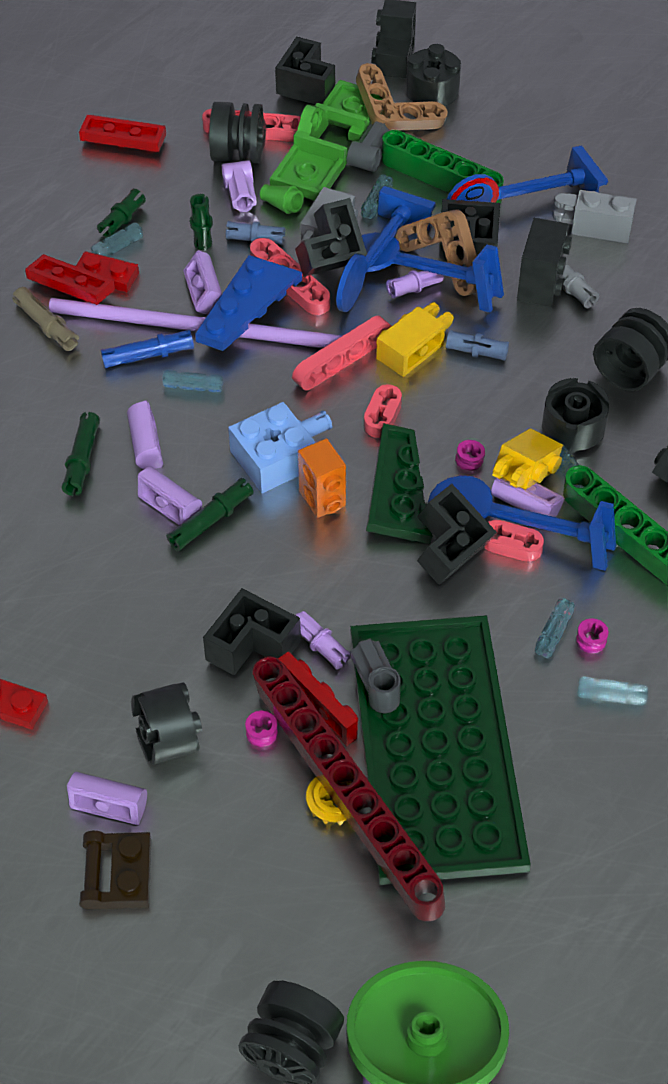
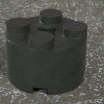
[406,44,461,106]
[542,378,609,454]
[131,682,202,765]

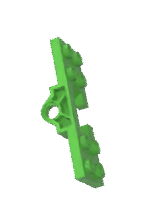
[270,80,383,201]

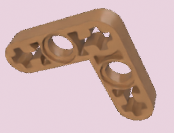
[356,63,448,131]
[396,210,477,296]

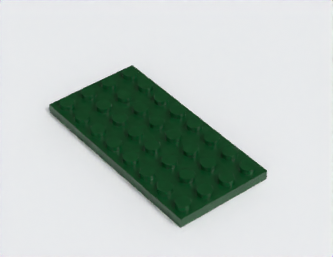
[350,615,531,885]

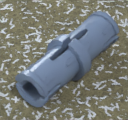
[226,221,285,245]
[446,330,509,361]

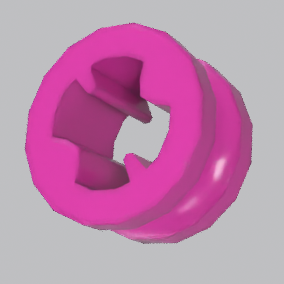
[455,440,485,471]
[576,618,609,653]
[245,710,278,747]

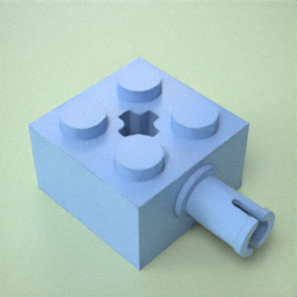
[228,402,333,493]

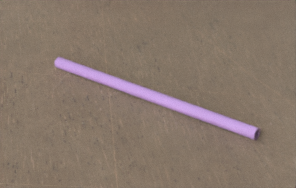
[49,298,342,348]

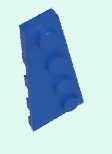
[195,255,302,351]

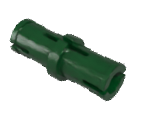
[97,188,146,239]
[189,194,213,250]

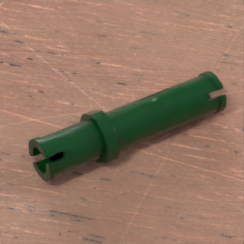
[61,412,100,496]
[166,478,254,552]

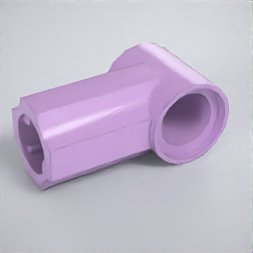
[222,160,257,213]

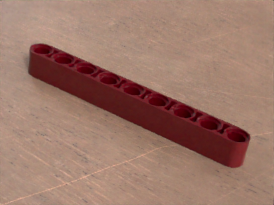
[253,657,445,921]

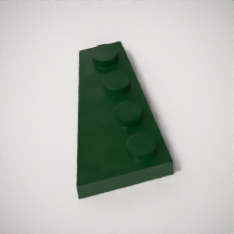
[366,423,433,544]

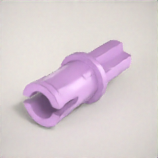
[386,270,444,298]
[296,611,351,670]

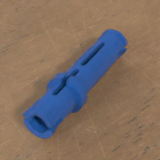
[101,329,194,369]

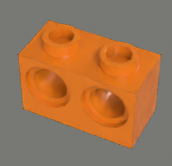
[298,438,346,518]

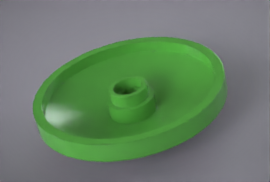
[346,961,509,1084]

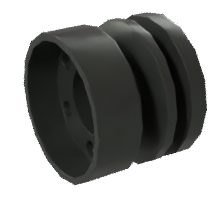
[209,102,266,164]
[593,308,668,391]
[238,980,344,1084]

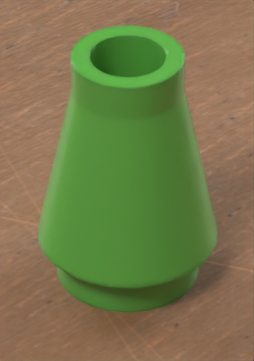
[260,184,303,214]

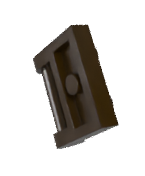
[79,830,151,909]

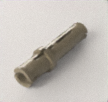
[12,287,79,351]

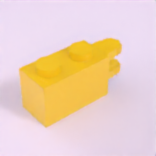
[376,302,454,377]
[492,428,563,490]

